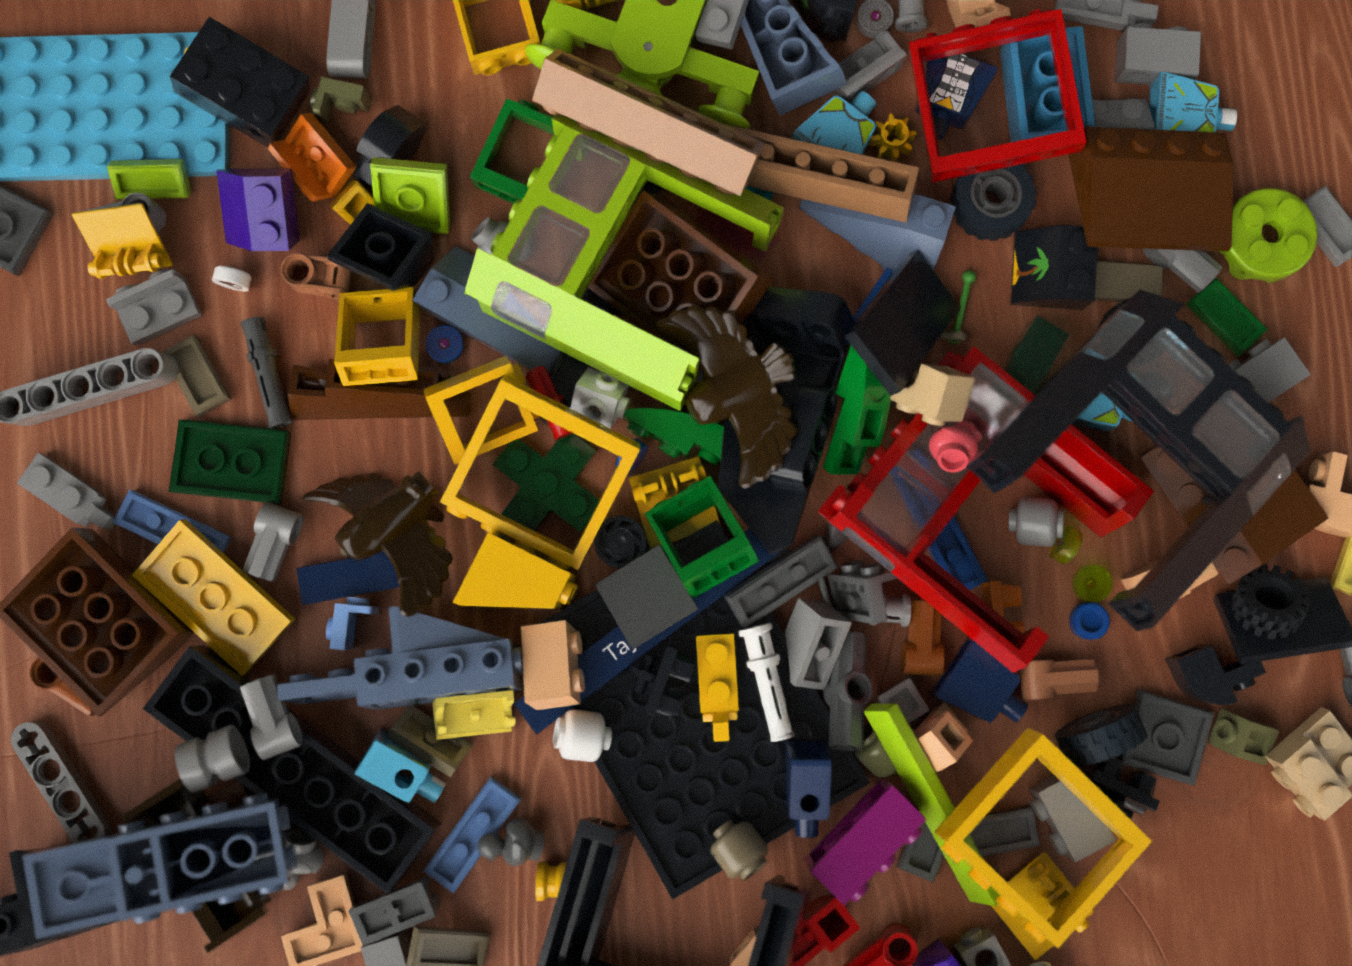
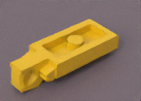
[696,634,739,742]

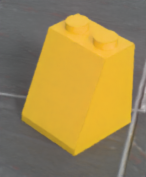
[453,533,579,609]

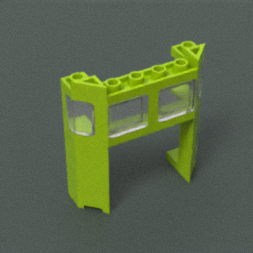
[464,115,784,411]

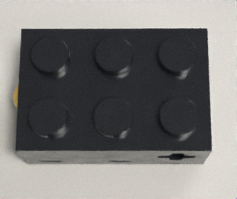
[170,16,309,148]

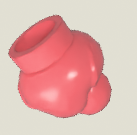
[929,420,982,473]

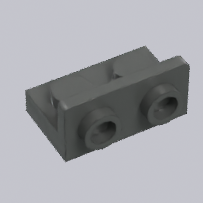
[828,561,897,624]

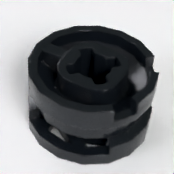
[594,516,647,569]

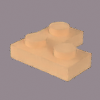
[281,873,363,966]

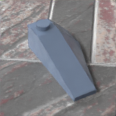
[799,194,956,274]
[413,246,560,374]

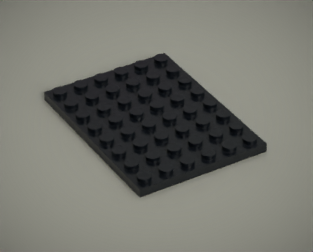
[538,520,870,900]

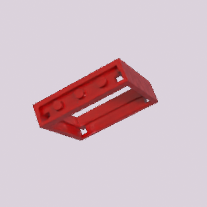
[909,8,1086,183]

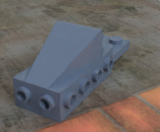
[277,606,524,710]
[23,793,298,939]

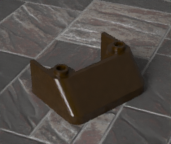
[122,779,272,953]

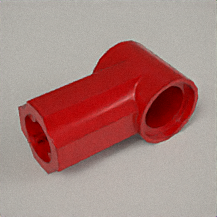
[842,923,918,966]

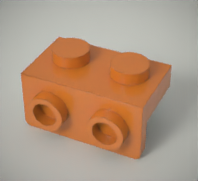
[268,113,356,202]

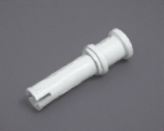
[738,622,795,742]

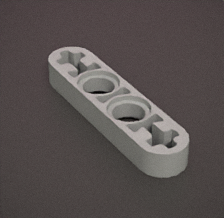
[11,721,112,844]

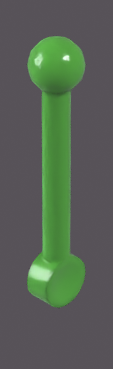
[947,270,976,345]

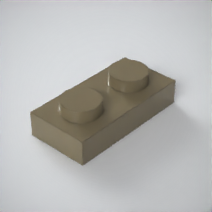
[387,706,473,778]

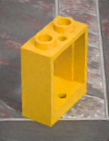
[453,0,541,75]
[334,287,420,386]
[423,356,540,465]

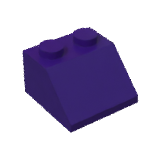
[216,168,300,251]

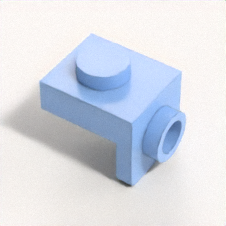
[326,597,380,650]

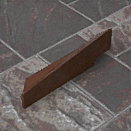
[288,358,471,420]

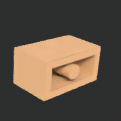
[521,620,585,710]

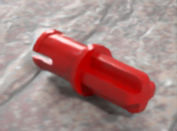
[526,366,573,440]

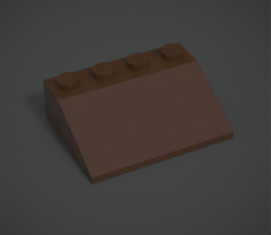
[1068,126,1234,251]
[588,190,774,371]
[1141,404,1328,585]
[0,527,194,717]

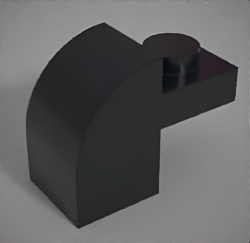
[353,105,427,189]
[1165,644,1266,705]

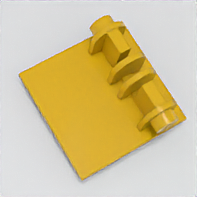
[72,203,173,279]
[628,456,721,549]
[991,851,1093,961]

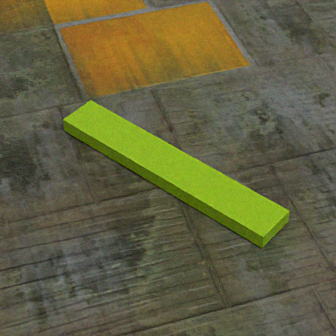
[863,703,999,906]

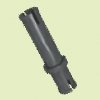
[241,317,293,429]

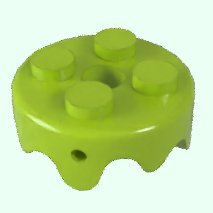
[1219,188,1318,283]

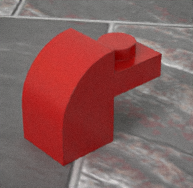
[790,894,860,966]

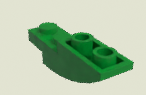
[822,346,891,475]
[623,408,724,467]

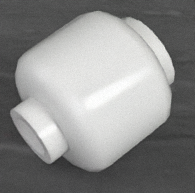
[553,709,612,762]

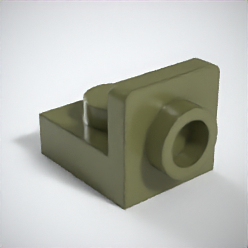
[311,76,372,123]
[1208,709,1280,766]

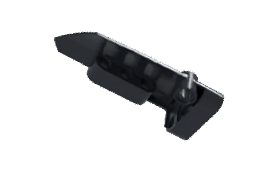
[718,287,856,555]

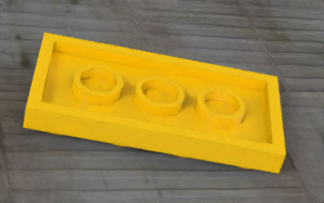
[132,519,295,676]

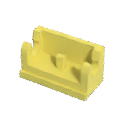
[432,690,515,740]

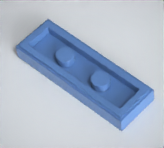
[113,489,232,553]
[423,776,522,894]

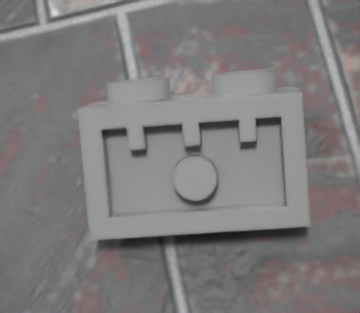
[106,269,203,346]

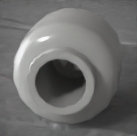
[1009,497,1064,547]

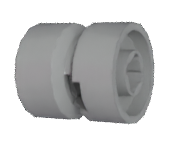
[175,725,250,793]

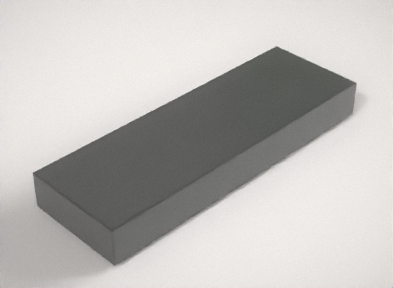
[723,534,838,629]

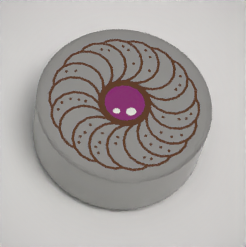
[856,0,894,38]

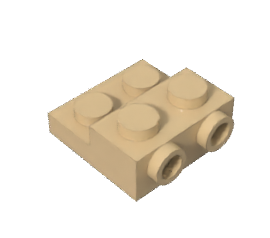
[1265,707,1352,821]

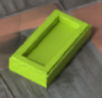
[107,159,191,199]

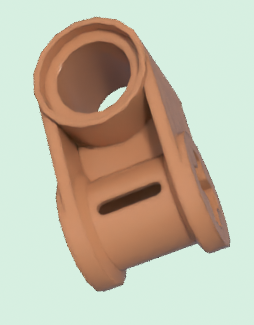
[280,253,352,300]

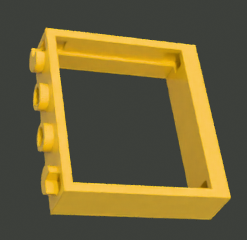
[440,375,640,570]
[934,728,1152,948]

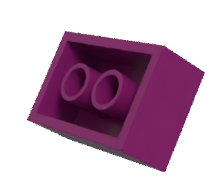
[804,778,927,906]

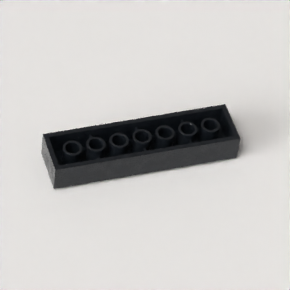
[143,645,443,894]

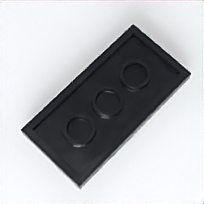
[845,250,961,396]

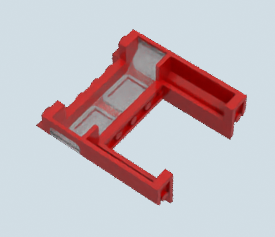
[817,346,1154,673]

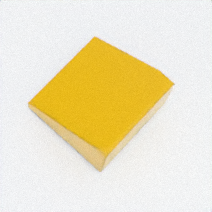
[329,180,374,225]

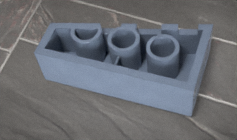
[741,0,847,116]

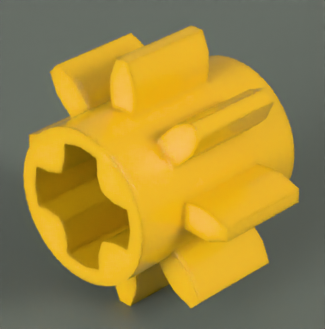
[869,113,917,162]

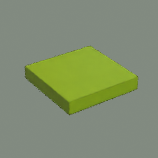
[370,157,451,234]

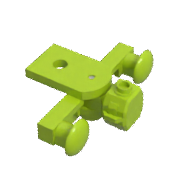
[525,0,760,129]

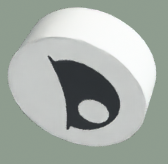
[212,266,252,291]

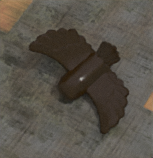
[655,305,798,488]
[303,471,453,617]

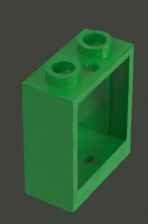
[470,98,556,204]
[645,476,759,599]

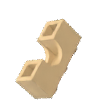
[890,364,975,426]

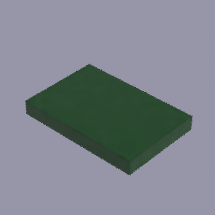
[169,419,291,505]

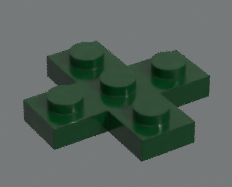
[492,433,600,533]

